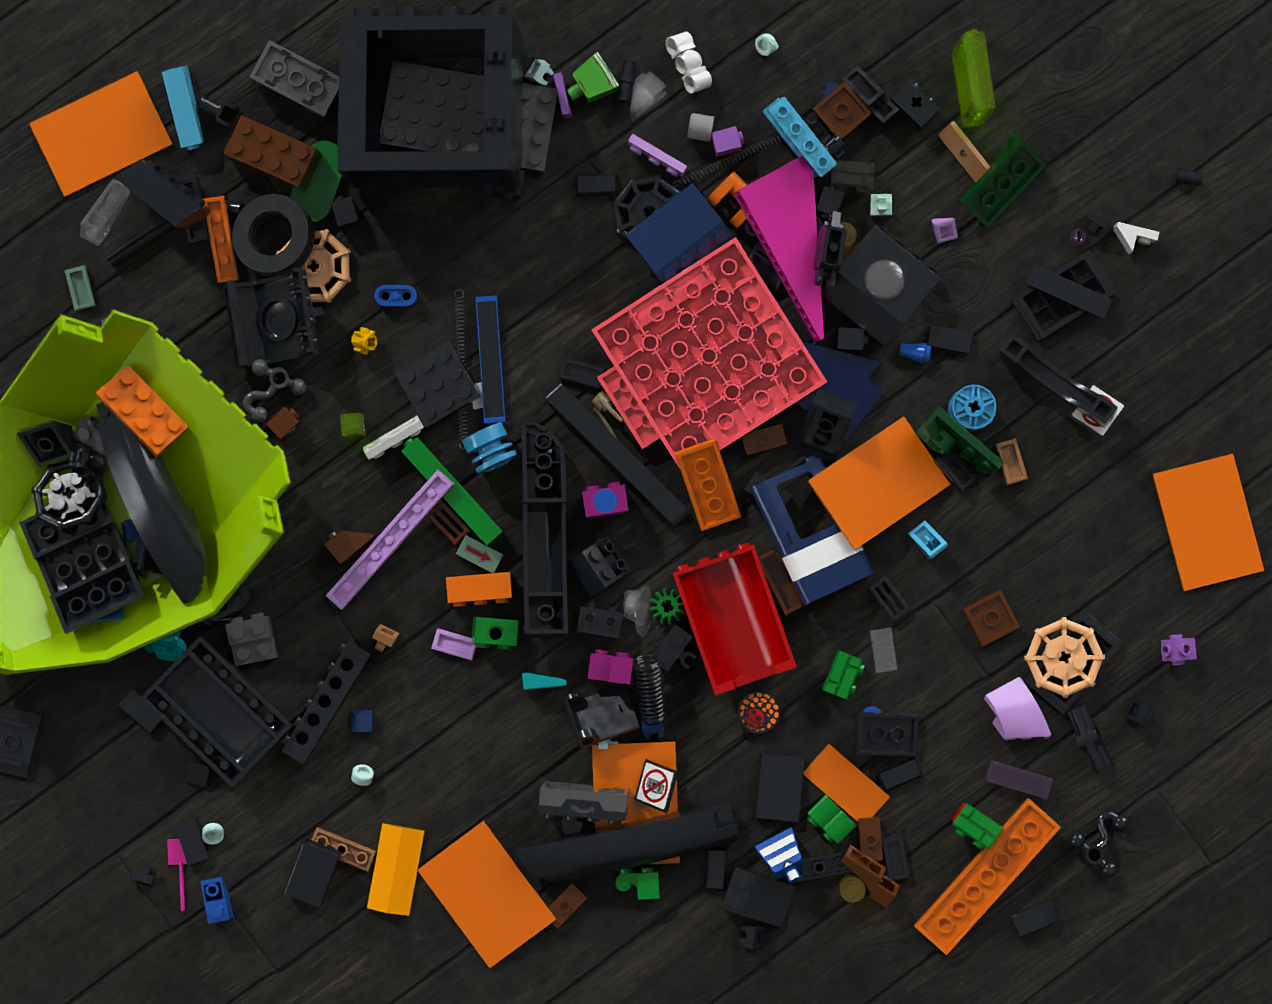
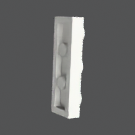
[363,415,424,459]

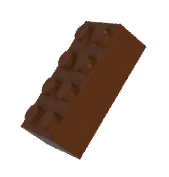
[223,115,322,192]

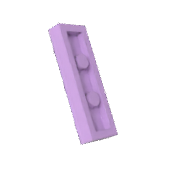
[628,134,687,177]

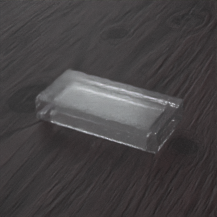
[870,628,897,673]

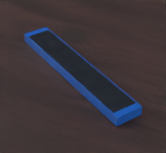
[476,295,506,424]

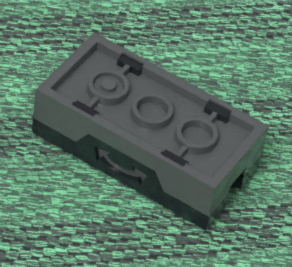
[249,40,339,121]
[538,781,629,824]

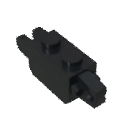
[813,211,847,288]

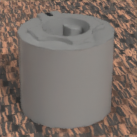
[687,113,714,142]

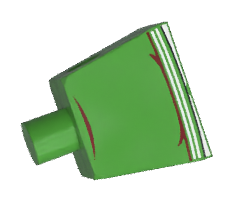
[566,52,619,103]

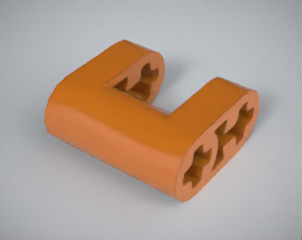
[706,172,747,229]

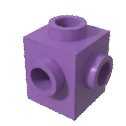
[1161,634,1197,665]

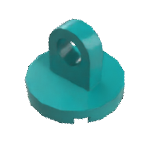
[144,629,187,661]

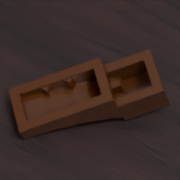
[841,844,900,908]

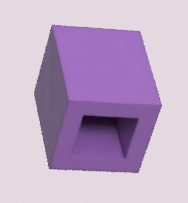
[711,126,744,157]

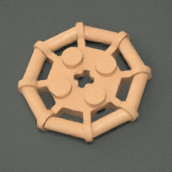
[276,229,351,303]
[1024,617,1105,698]

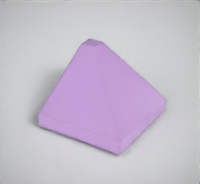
[931,218,958,243]

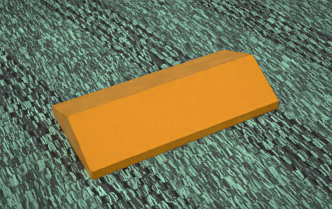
[367,823,425,916]

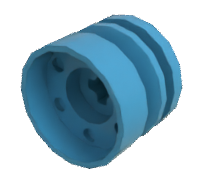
[947,384,997,432]
[462,422,517,474]

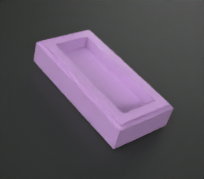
[431,628,477,661]

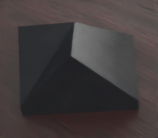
[17,420,75,468]

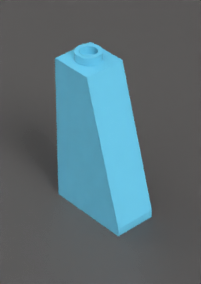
[162,65,204,150]

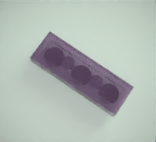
[984,760,1053,799]

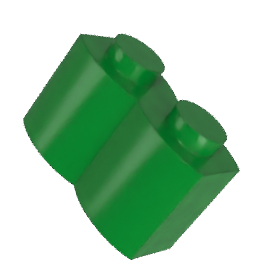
[807,794,856,843]

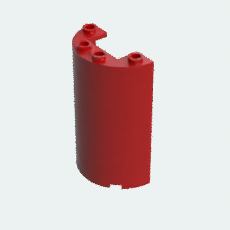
[673,542,797,695]

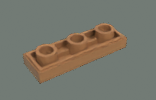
[938,121,990,183]
[312,827,376,872]

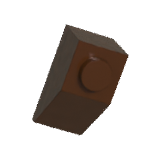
[324,531,376,565]

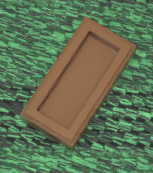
[995,438,1028,485]

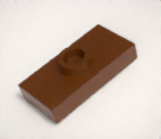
[741,424,787,455]
[858,817,883,861]
[548,883,587,929]

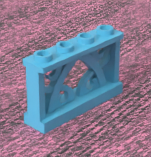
[762,97,837,178]

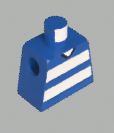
[755,828,804,884]

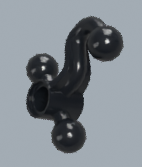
[1068,811,1129,878]

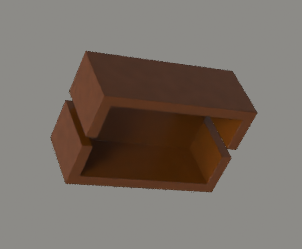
[758,547,803,615]

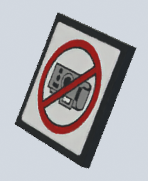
[1068,381,1128,440]
[634,759,679,813]

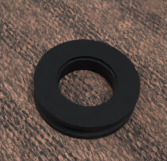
[232,194,315,277]

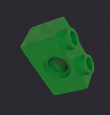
[471,617,519,650]

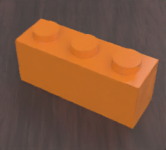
[446,572,513,607]

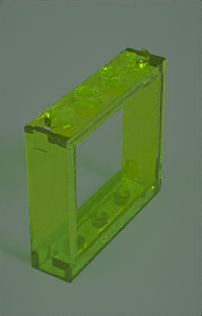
[952,29,995,128]

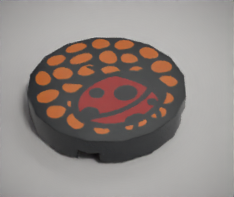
[737,691,780,734]

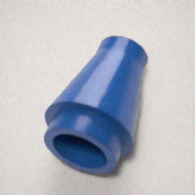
[900,343,932,364]

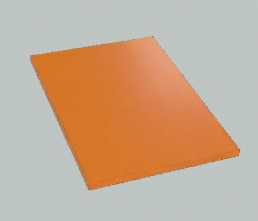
[29,71,173,197]
[807,417,951,550]
[1152,454,1264,591]
[592,741,680,864]
[418,821,556,968]

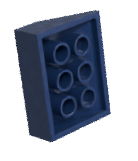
[625,183,734,285]

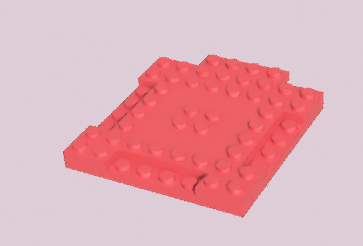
[592,237,827,469]

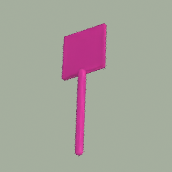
[167,839,187,912]

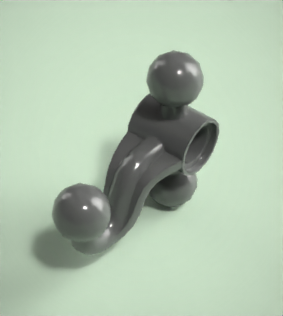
[243,359,306,423]

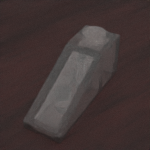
[80,179,131,246]

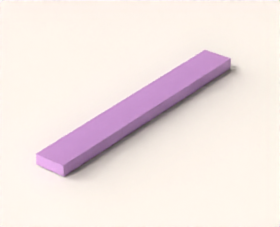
[326,469,454,610]

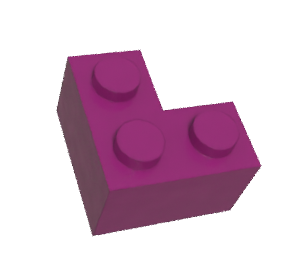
[588,649,633,684]

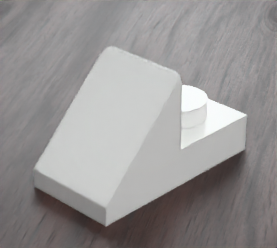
[1113,222,1159,254]

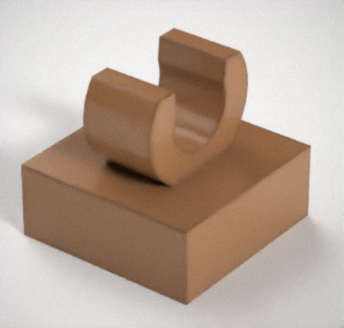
[372,624,400,652]

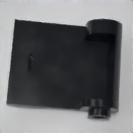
[563,684,640,748]

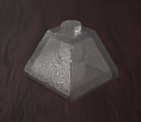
[630,72,666,121]

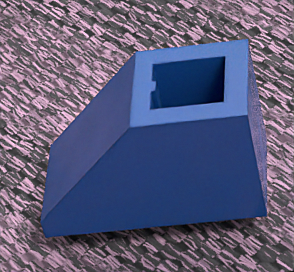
[200,877,234,924]

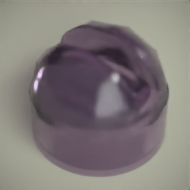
[1069,228,1087,246]

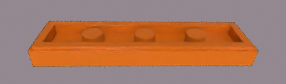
[203,195,240,283]

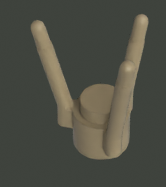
[591,391,623,438]

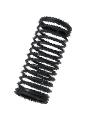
[633,654,668,723]

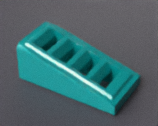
[522,673,567,690]

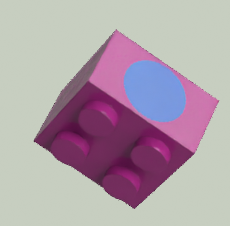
[582,482,629,519]

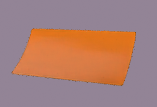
[803,744,890,822]

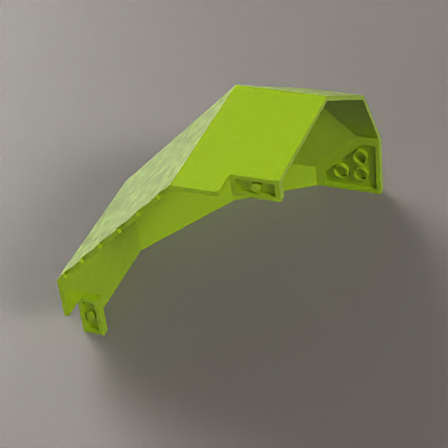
[0,310,290,675]

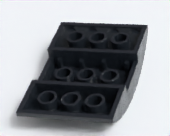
[19,486,145,634]

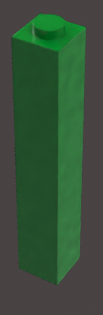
[401,437,503,546]

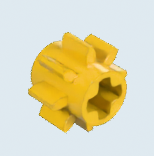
[351,327,378,355]

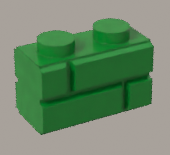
[822,650,865,699]
[952,803,1005,851]

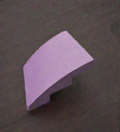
[984,677,1051,740]

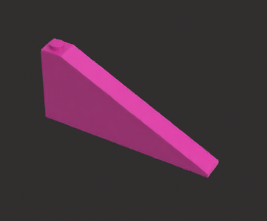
[734,155,824,342]

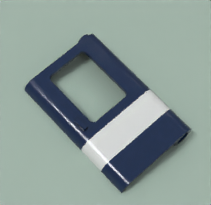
[750,455,874,605]

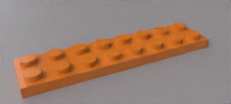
[914,798,1061,955]

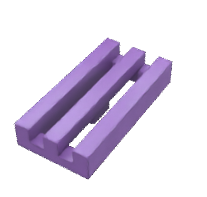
[553,72,572,119]

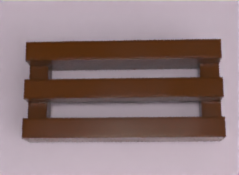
[426,500,471,545]

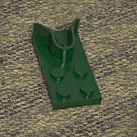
[960,133,1047,228]
[916,407,1004,477]

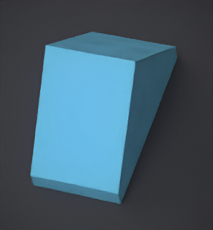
[908,521,949,559]

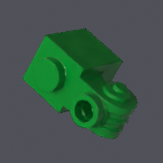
[616,867,659,900]

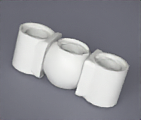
[665,32,712,93]

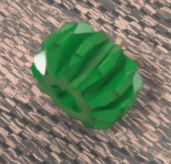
[649,588,685,624]

